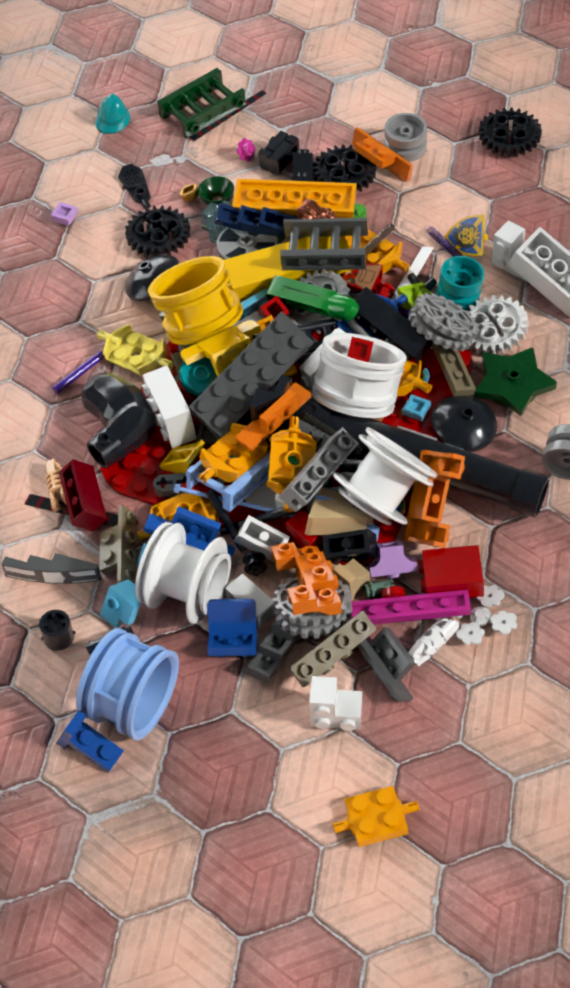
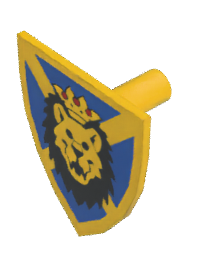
[444,214,488,256]

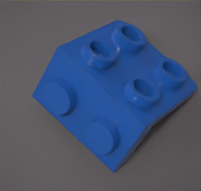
[207,599,258,657]

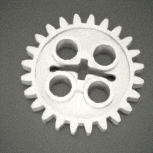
[468,295,529,354]

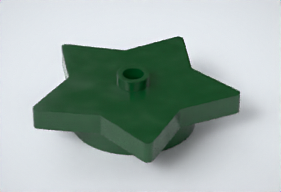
[474,348,557,416]

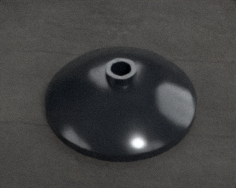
[125,255,180,302]
[431,395,497,452]

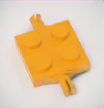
[332,786,420,847]

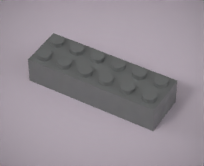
[189,311,314,440]

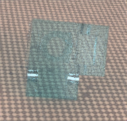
[200,200,231,243]

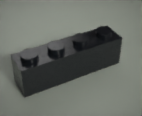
[354,287,433,363]

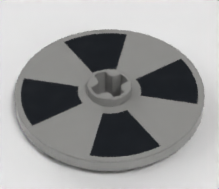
[217,227,278,260]

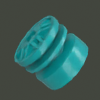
[436,256,485,311]

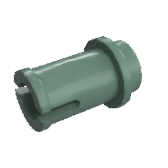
[363,578,394,599]

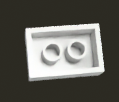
[142,366,196,448]

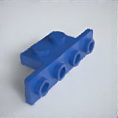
[143,506,235,560]

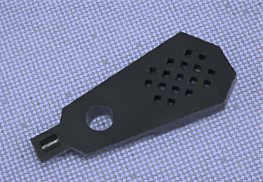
[118,164,151,209]

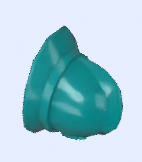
[95,93,131,134]

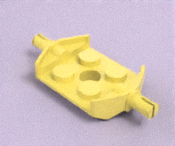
[97,324,174,376]

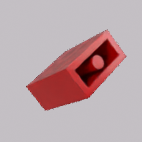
[418,545,484,598]

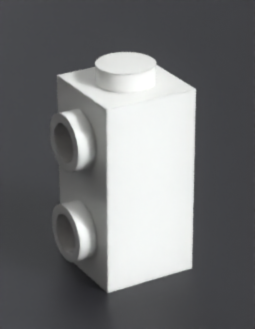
[225,574,275,629]

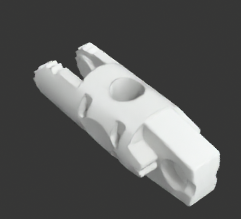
[408,617,459,667]

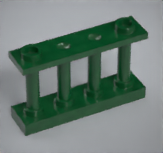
[157,68,246,139]

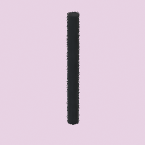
[219,506,306,536]

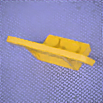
[180,320,262,377]

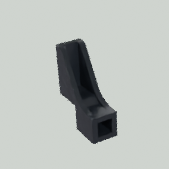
[292,149,314,182]

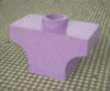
[367,541,418,578]

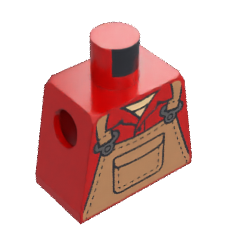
[339,263,383,294]

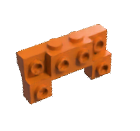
[402,450,465,548]
[271,542,342,616]

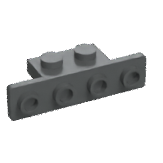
[357,627,416,702]

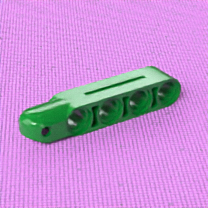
[265,275,359,321]

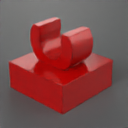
[347,336,374,362]

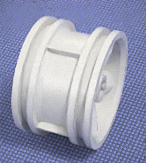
[311,333,407,418]

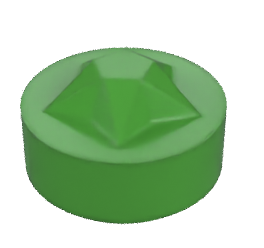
[353,204,367,218]

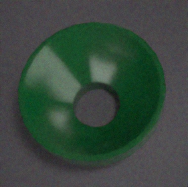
[198,176,234,207]

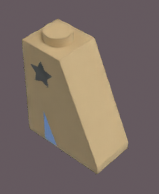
[305,487,374,535]

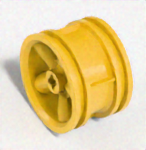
[148,256,243,345]

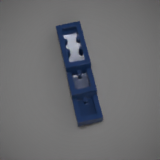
[214,203,298,237]

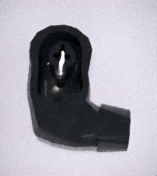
[82,372,157,468]

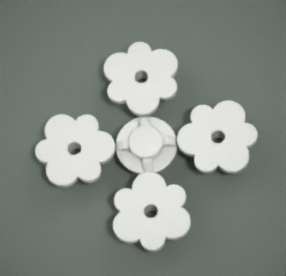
[455,585,517,645]

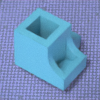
[100,579,141,628]

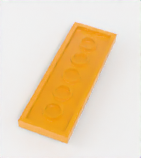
[232,179,357,218]

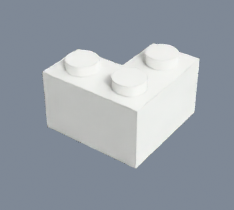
[492,220,526,282]
[309,676,362,731]

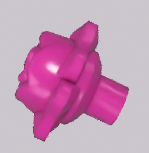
[236,138,256,162]

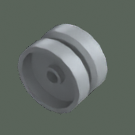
[385,113,427,162]
[542,424,570,480]

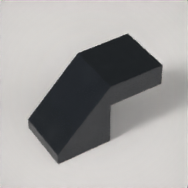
[250,375,290,421]

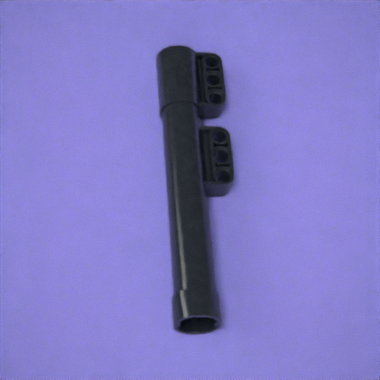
[265,384,550,518]

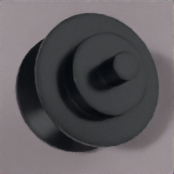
[242,551,267,576]

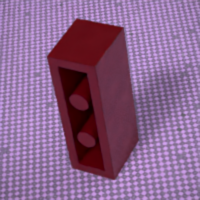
[59,459,107,532]

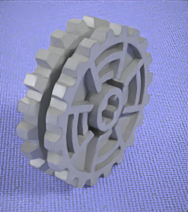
[408,293,479,351]
[273,577,352,639]

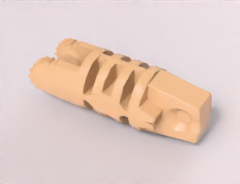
[46,459,67,512]

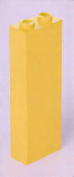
[224,236,351,302]

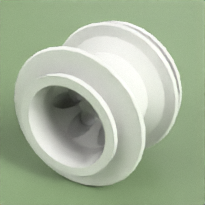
[333,427,437,526]
[135,522,231,624]

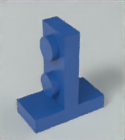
[56,710,124,773]

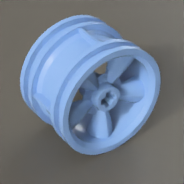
[76,628,179,740]

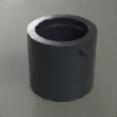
[39,610,76,651]

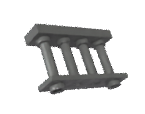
[280,218,368,271]

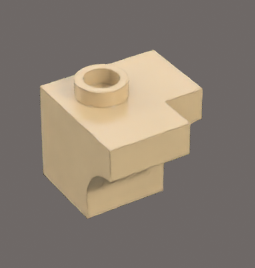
[331,559,370,601]

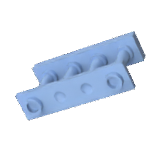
[186,451,270,512]

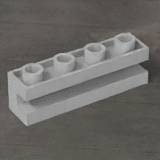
[278,427,359,513]

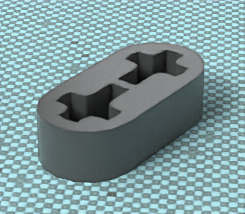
[153,473,187,498]

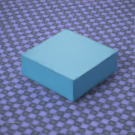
[402,394,431,422]

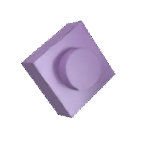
[51,202,78,226]

